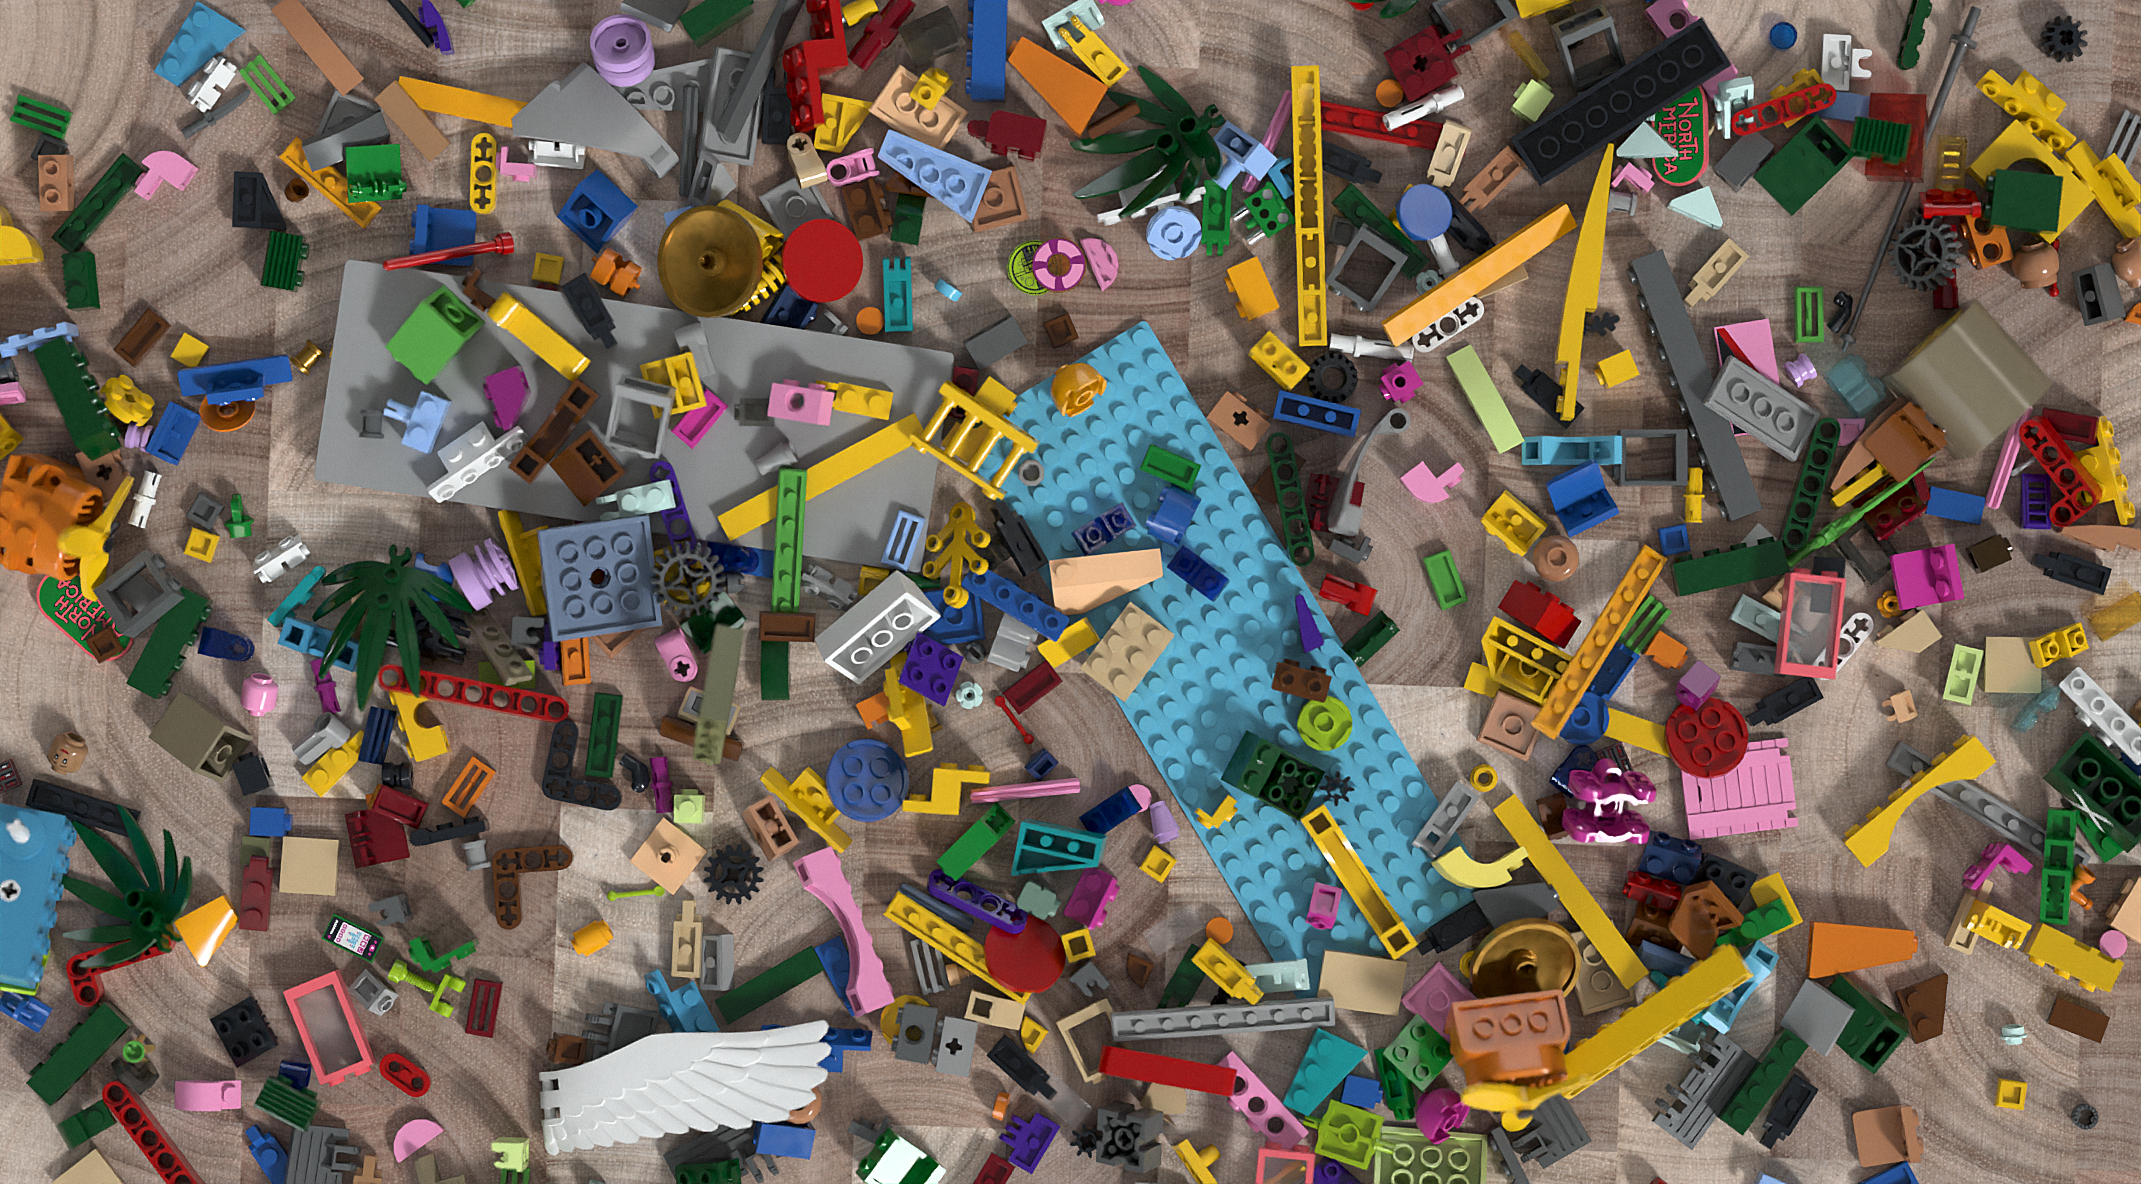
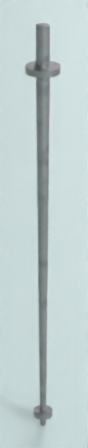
[1840,6,1982,352]

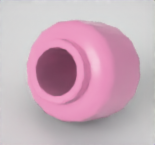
[240,673,278,716]

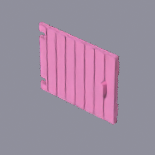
[1680,738,1798,840]

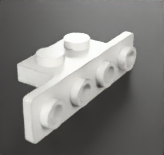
[1097,170,1206,226]
[427,421,530,503]
[2059,667,2141,765]

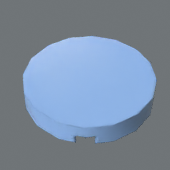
[1146,206,1202,260]

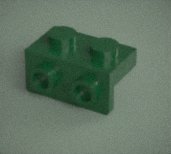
[678,591,747,654]

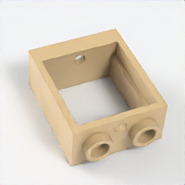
[1056,996,1133,1084]

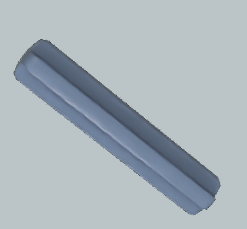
[897,883,974,932]

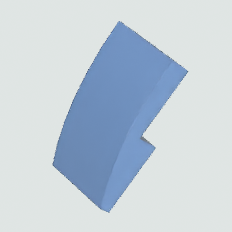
[1810,91,1872,124]

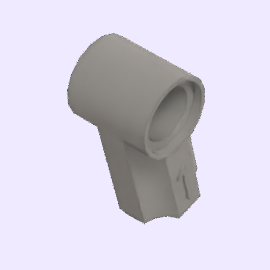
[674,321,717,379]
[291,712,350,765]

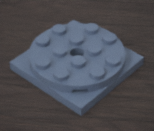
[537,514,662,642]

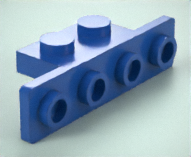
[177,354,293,406]
[961,563,1070,642]
[761,1024,873,1073]

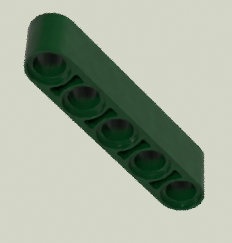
[1779,418,1841,550]
[1265,432,1315,566]

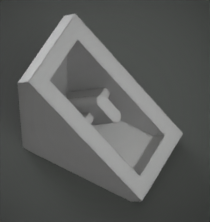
[688,150,736,207]

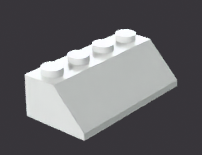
[815,570,941,684]

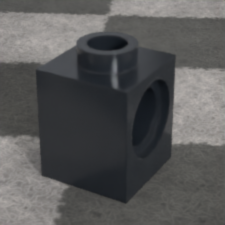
[232,751,274,796]

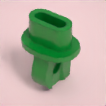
[224,493,254,538]

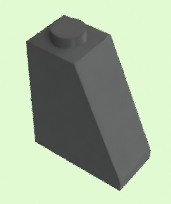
[1470,881,1560,930]

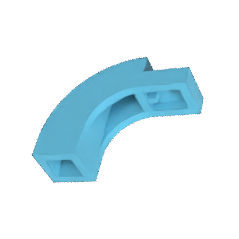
[1522,435,1622,466]
[1702,940,1780,1035]

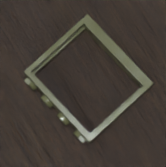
[693,625,745,765]

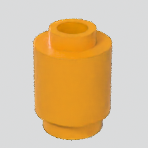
[571,919,614,957]

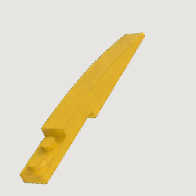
[1291,65,1327,346]
[1554,143,1614,421]

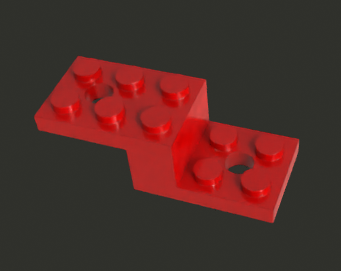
[782,0,849,133]

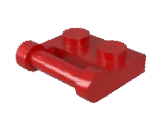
[1919,188,1981,219]

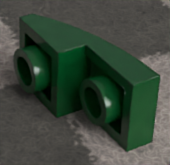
[761,641,791,701]

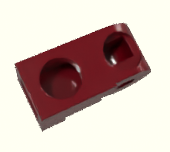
[947,365,980,419]

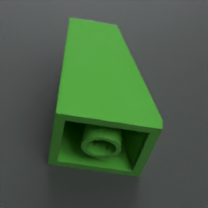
[385,285,486,385]

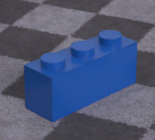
[1272,390,1361,439]

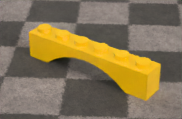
[1842,734,1997,868]
[1299,803,1418,960]

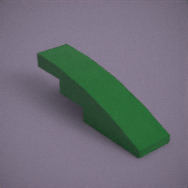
[2039,807,2077,925]

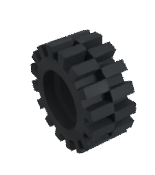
[1307,353,1358,404]

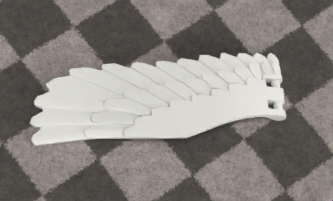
[539,1020,832,1156]

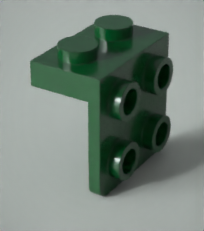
[675,1158,741,1184]

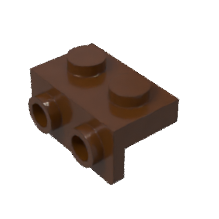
[1271,658,1332,703]

